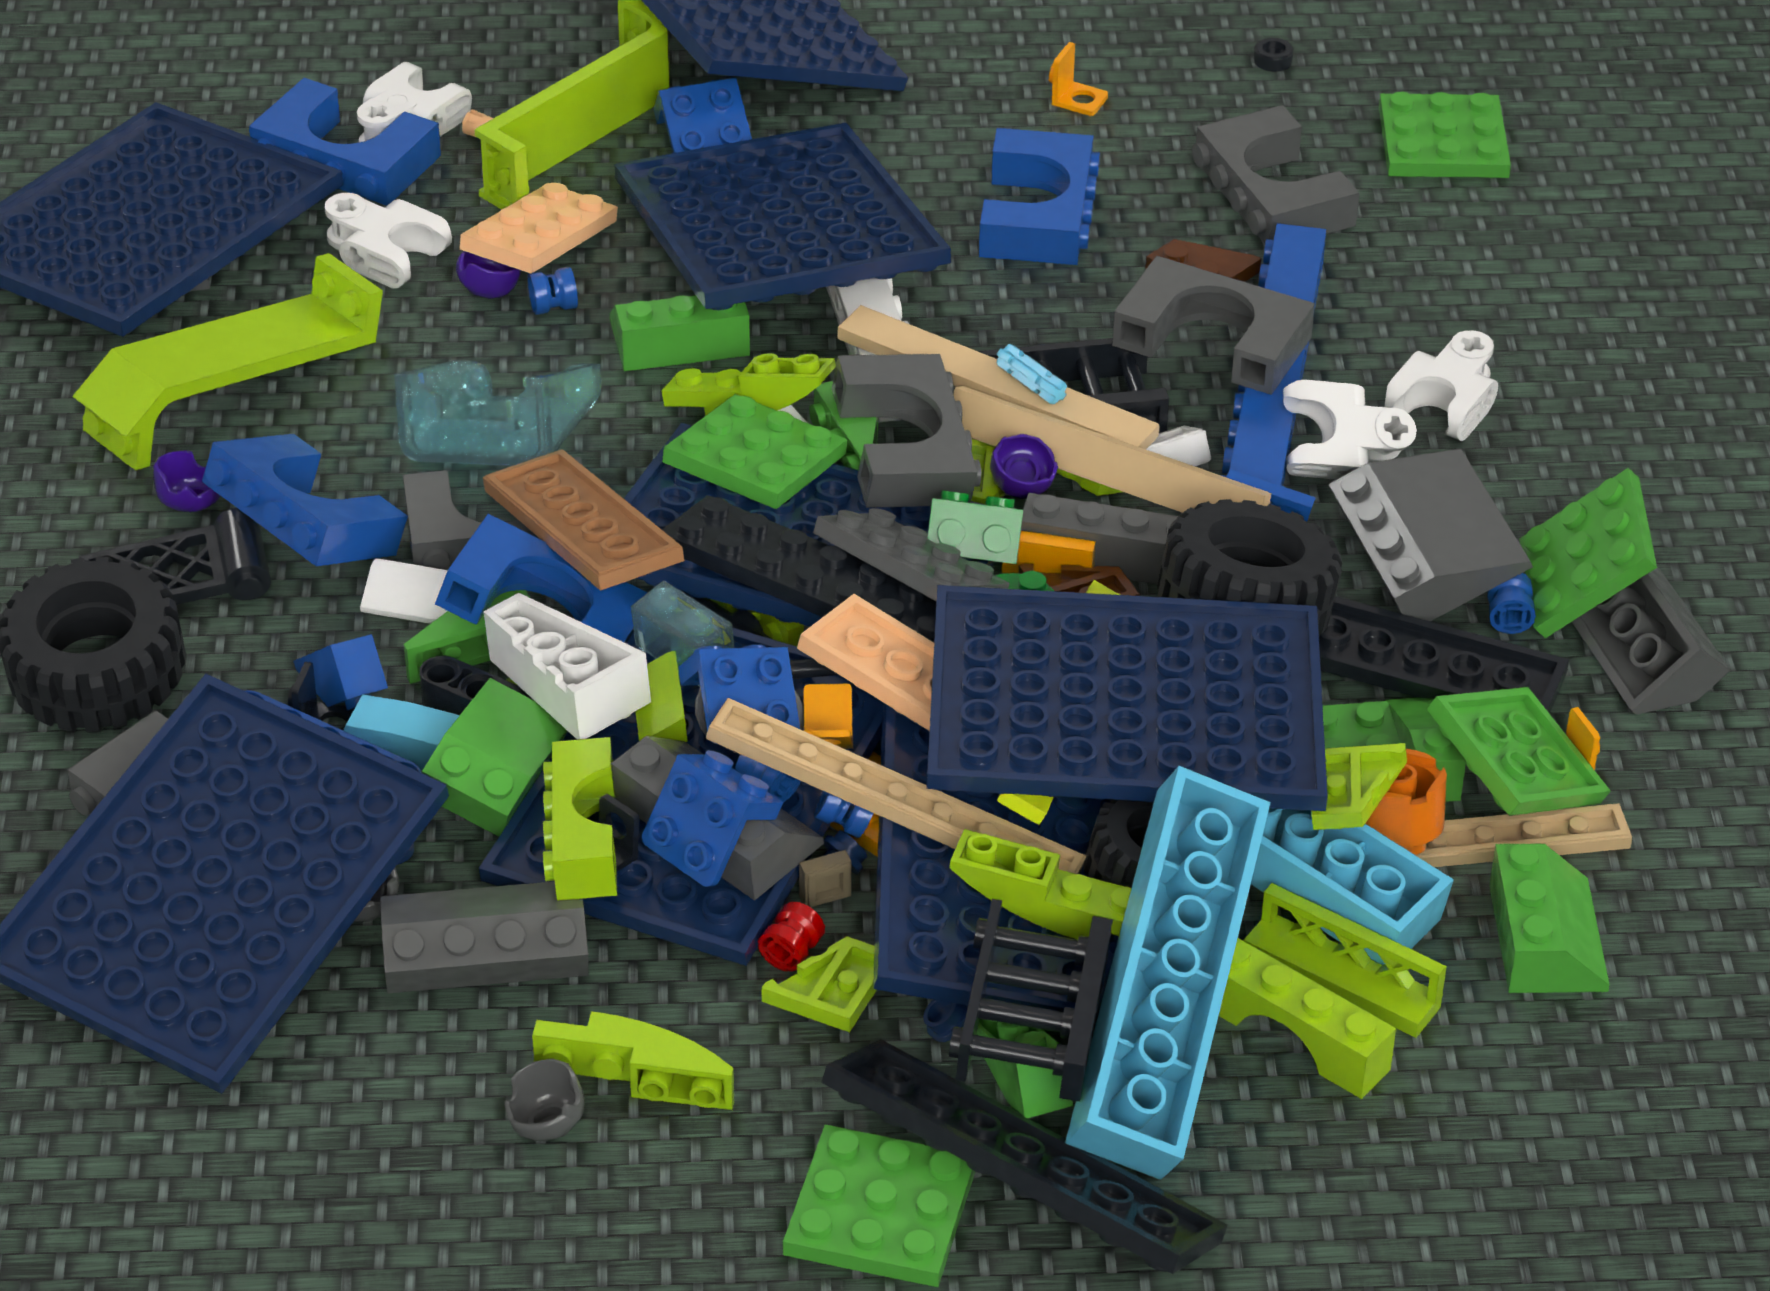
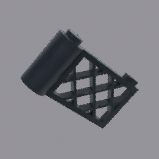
[79,508,271,605]

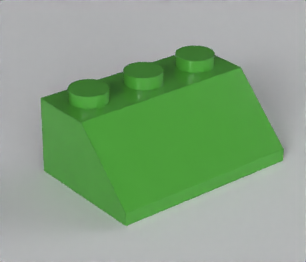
[609,295,750,371]
[1489,844,1610,993]

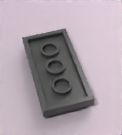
[813,508,1010,602]

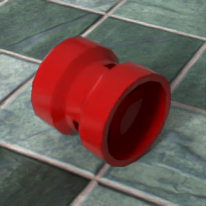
[758,902,825,972]

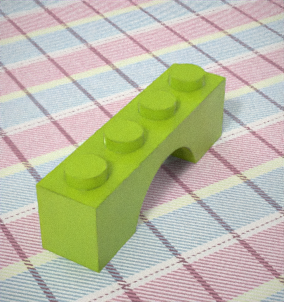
[543,737,617,901]
[1219,938,1396,1099]

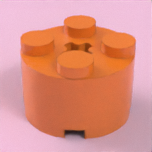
[1365,749,1447,855]

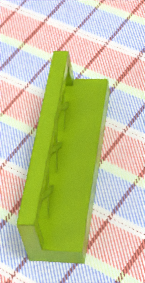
[1243,883,1447,1038]

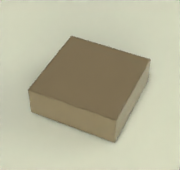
[799,850,851,907]

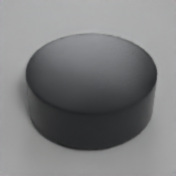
[1254,38,1294,72]

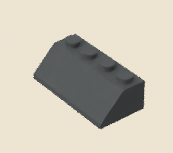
[1021,493,1178,585]
[1572,565,1731,715]
[611,736,824,901]
[380,881,589,993]

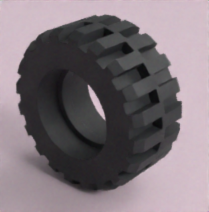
[1157,499,1342,636]
[0,556,186,733]

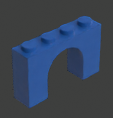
[249,78,441,206]
[979,128,1100,265]
[202,434,408,566]
[435,514,653,643]

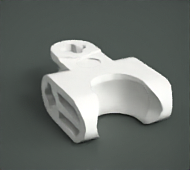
[357,62,472,142]
[325,193,452,288]
[1385,330,1498,441]
[1283,380,1417,480]

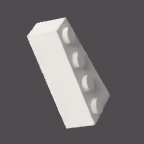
[484,593,651,740]

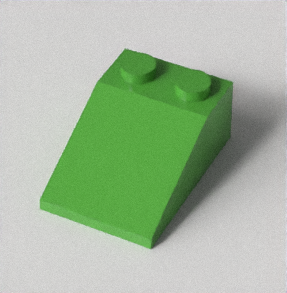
[422,678,568,837]

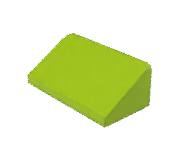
[635,651,688,742]

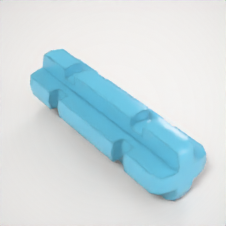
[996,344,1067,404]

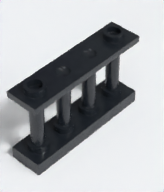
[978,338,1169,433]
[949,899,1113,1102]

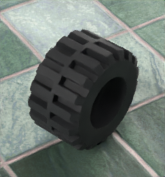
[1084,799,1154,888]

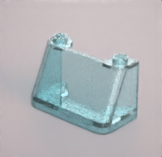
[394,360,601,466]

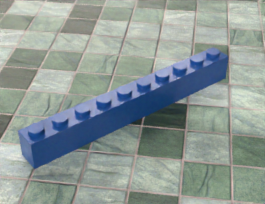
[1221,223,1327,487]

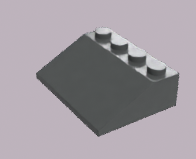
[1329,449,1533,621]

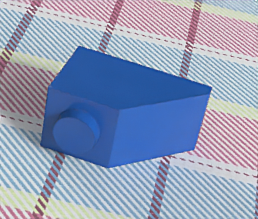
[293,634,388,711]

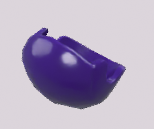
[456,251,522,299]
[990,434,1058,499]
[153,450,220,512]

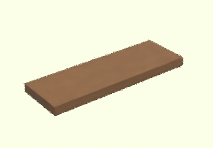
[482,449,684,591]

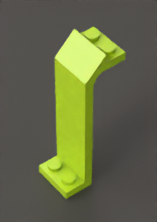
[474,0,670,210]
[72,253,383,470]

